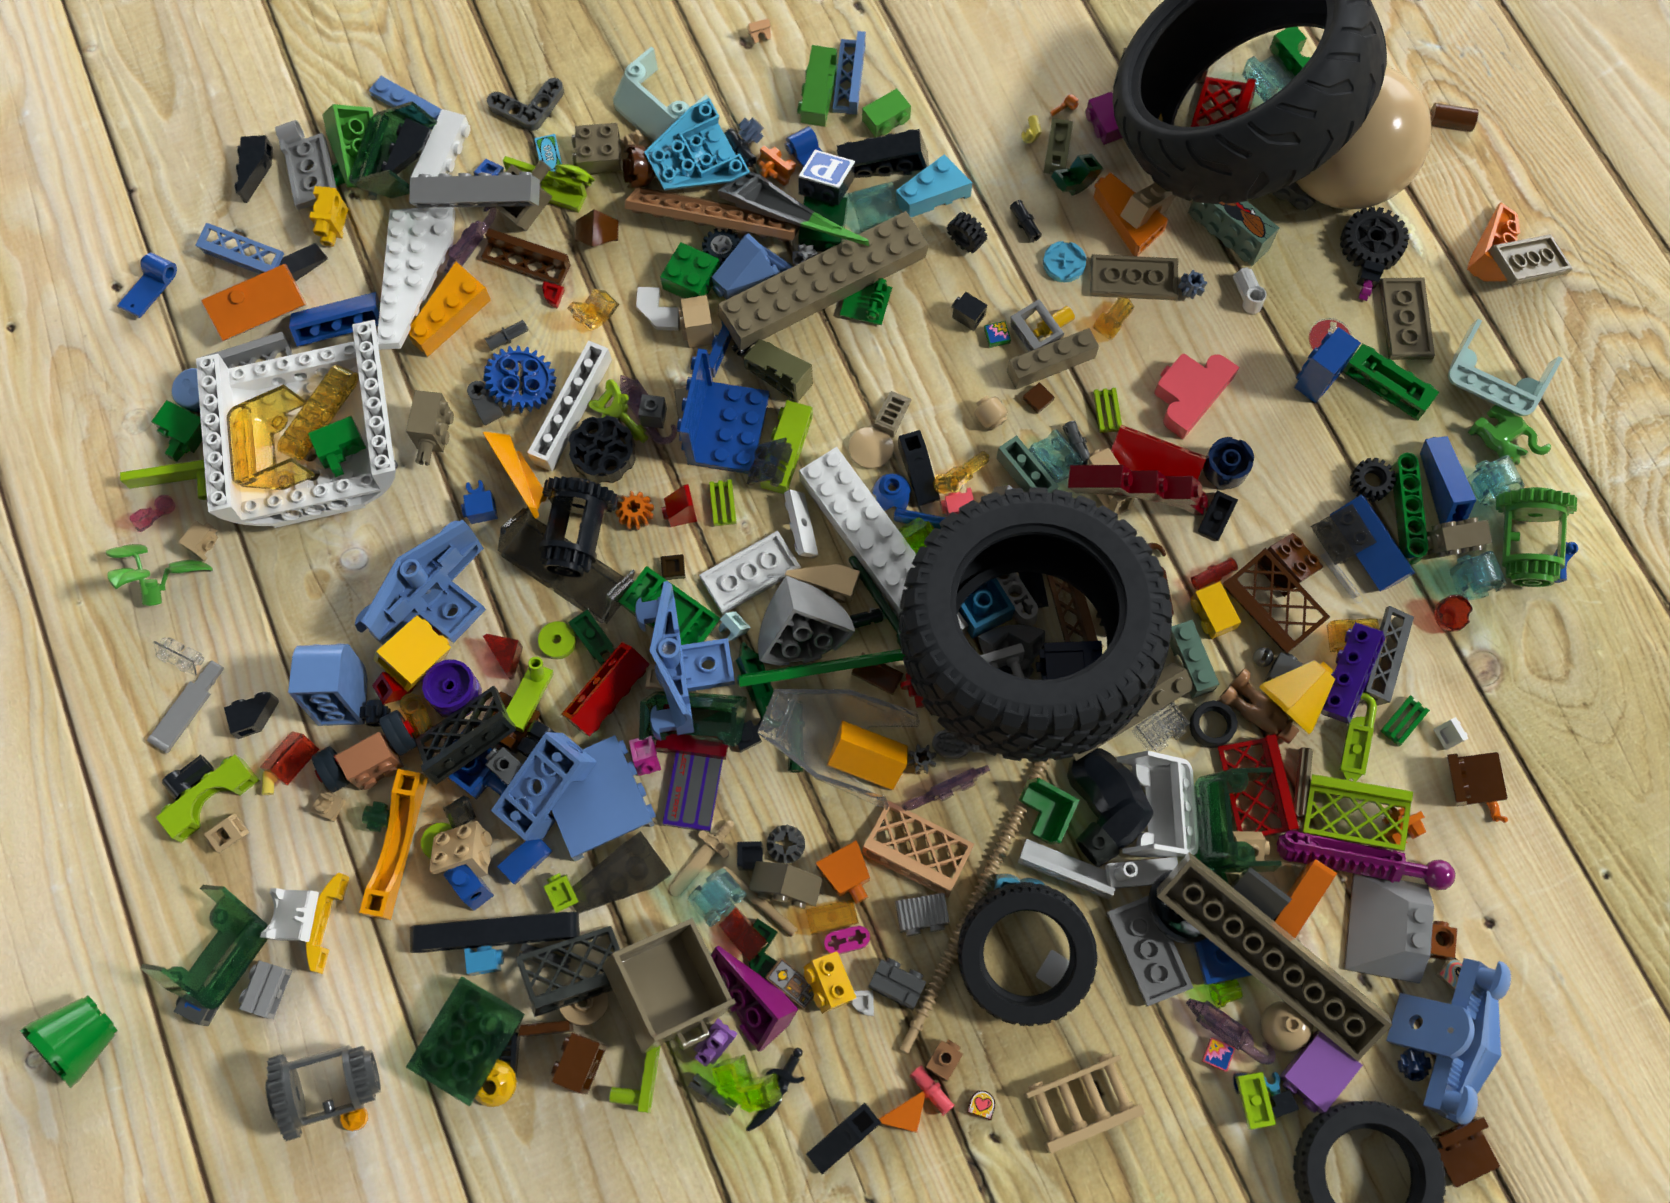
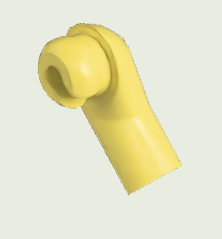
[1021,115,1041,144]
[262,762,286,795]

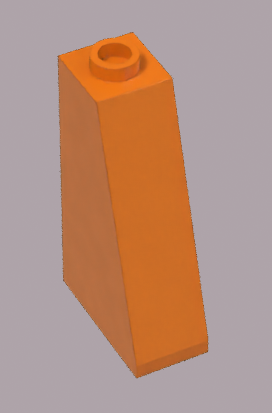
[1093,172,1169,256]
[1273,859,1337,938]

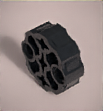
[569,416,636,484]

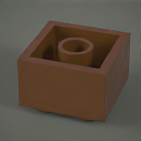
[551,1032,607,1095]

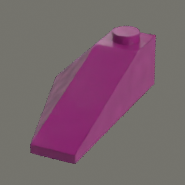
[711,946,798,1052]

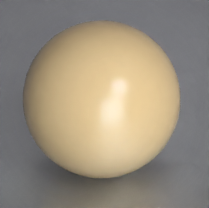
[1296,66,1432,209]

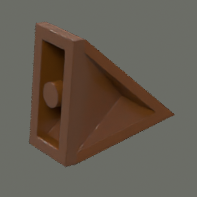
[575,209,619,247]

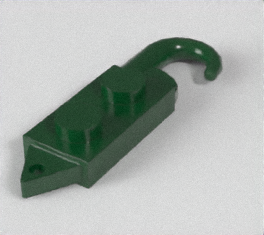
[736,642,785,728]

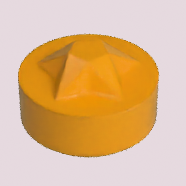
[340,1107,368,1131]

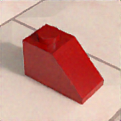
[661,484,697,527]

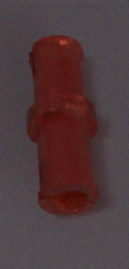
[1191,557,1238,590]

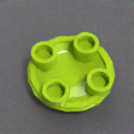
[555,164,595,187]

